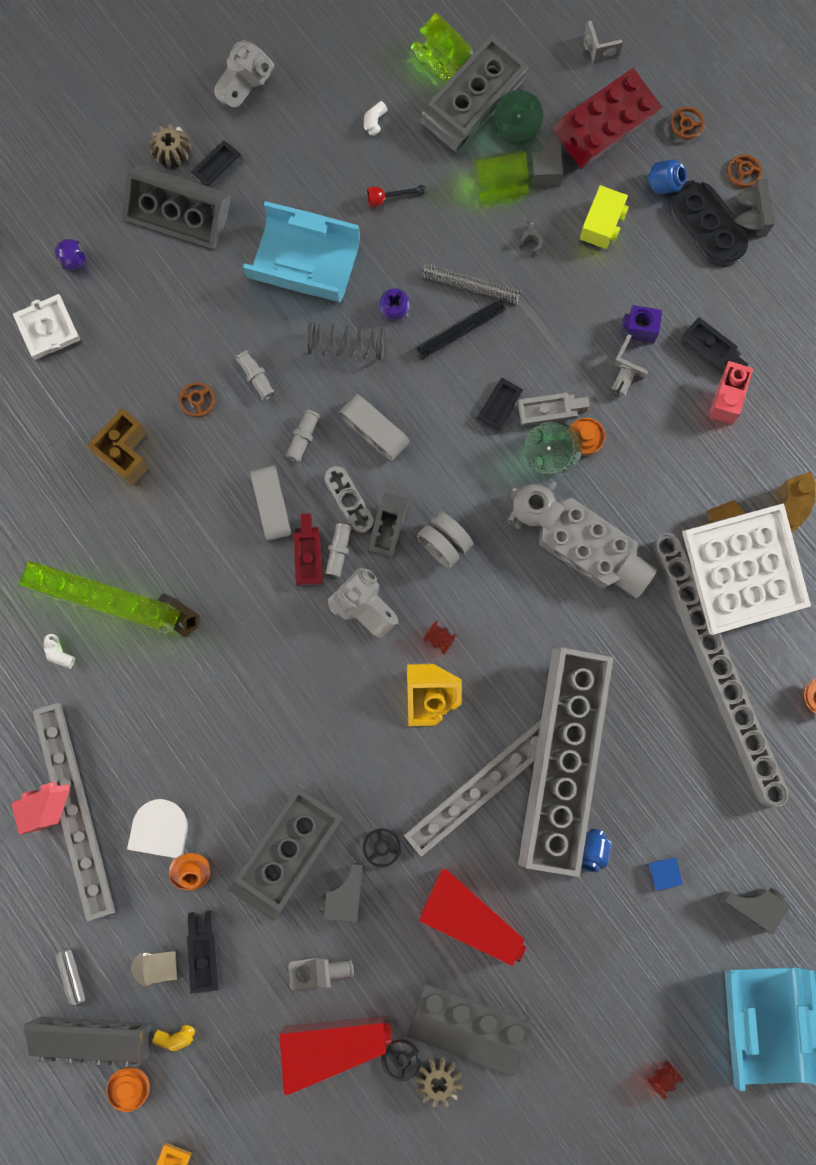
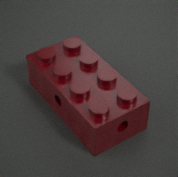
[552,67,663,169]

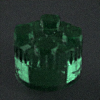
[494,90,544,145]
[524,422,582,474]

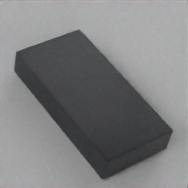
[190,140,243,188]
[476,378,523,434]

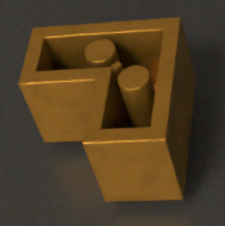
[87,408,149,486]

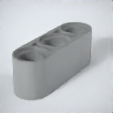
[339,394,410,461]
[250,465,292,542]

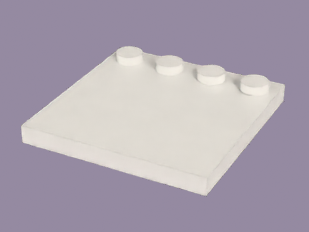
[682,503,811,635]

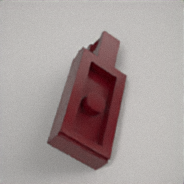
[293,513,323,586]

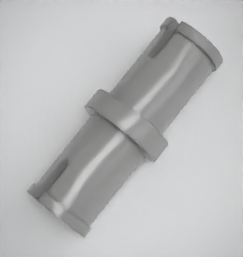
[236,350,277,401]
[285,409,320,462]
[324,523,352,578]

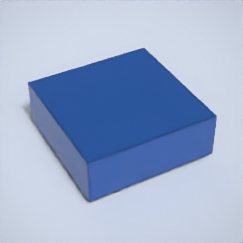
[648,857,683,891]

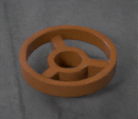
[670,107,705,140]
[727,155,762,188]
[179,382,215,418]

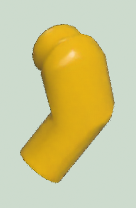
[152,1025,195,1051]

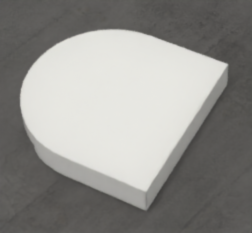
[127,799,188,858]

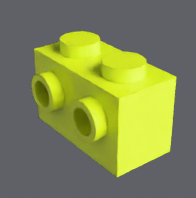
[580,185,629,249]

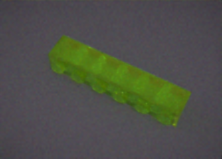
[18,560,180,637]

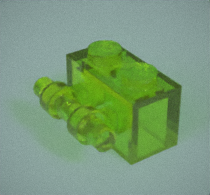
[411,12,474,82]
[473,151,529,204]

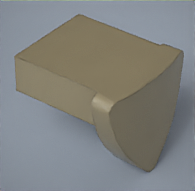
[131,951,177,987]

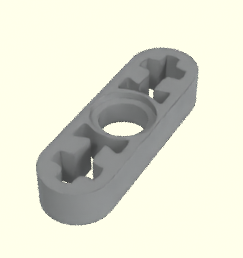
[325,466,374,535]

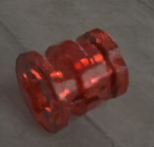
[422,620,458,655]
[646,1060,684,1101]

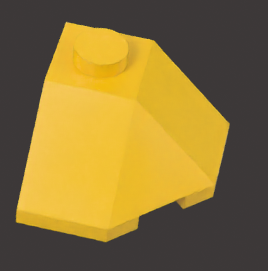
[407,664,462,726]

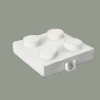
[13,294,80,360]

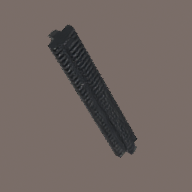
[415,298,506,360]

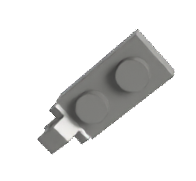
[517,392,590,427]

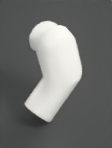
[363,101,388,136]
[43,634,75,669]

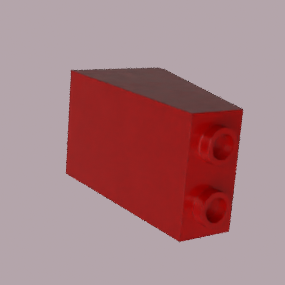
[419,868,526,966]
[279,1016,392,1095]

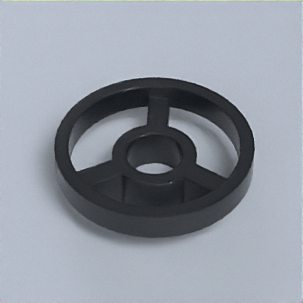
[363,828,401,867]
[381,1039,420,1081]

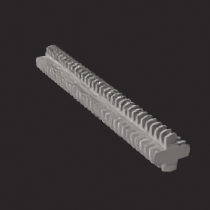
[422,264,521,305]

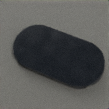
[669,180,749,267]

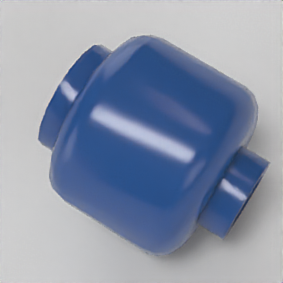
[648,159,687,195]
[581,829,612,872]

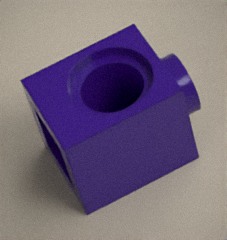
[622,305,662,343]

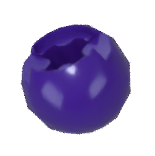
[55,239,86,271]
[379,288,410,320]

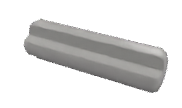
[56,949,85,1006]

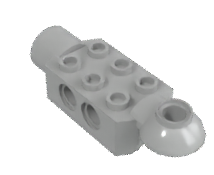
[513,484,658,599]

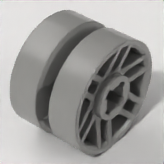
[416,511,473,568]

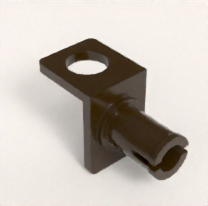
[149,593,200,637]

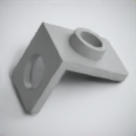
[584,21,623,63]

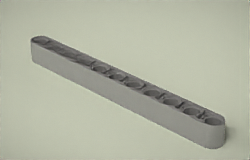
[652,533,789,807]

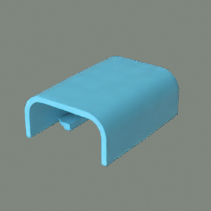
[243,201,360,302]
[725,968,816,1091]

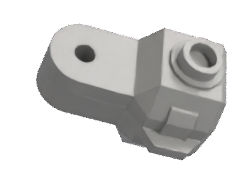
[215,40,275,107]
[328,568,398,638]

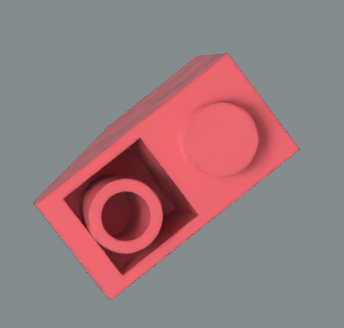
[708,361,753,425]
[11,782,70,835]

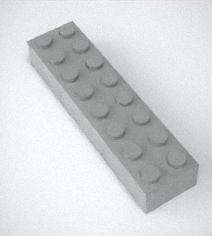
[518,647,614,877]

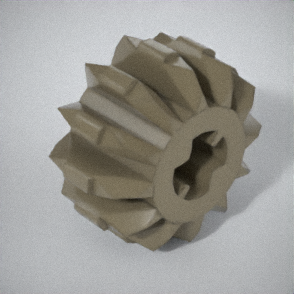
[149,124,191,168]
[415,1057,463,1109]

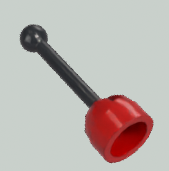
[367,185,426,208]

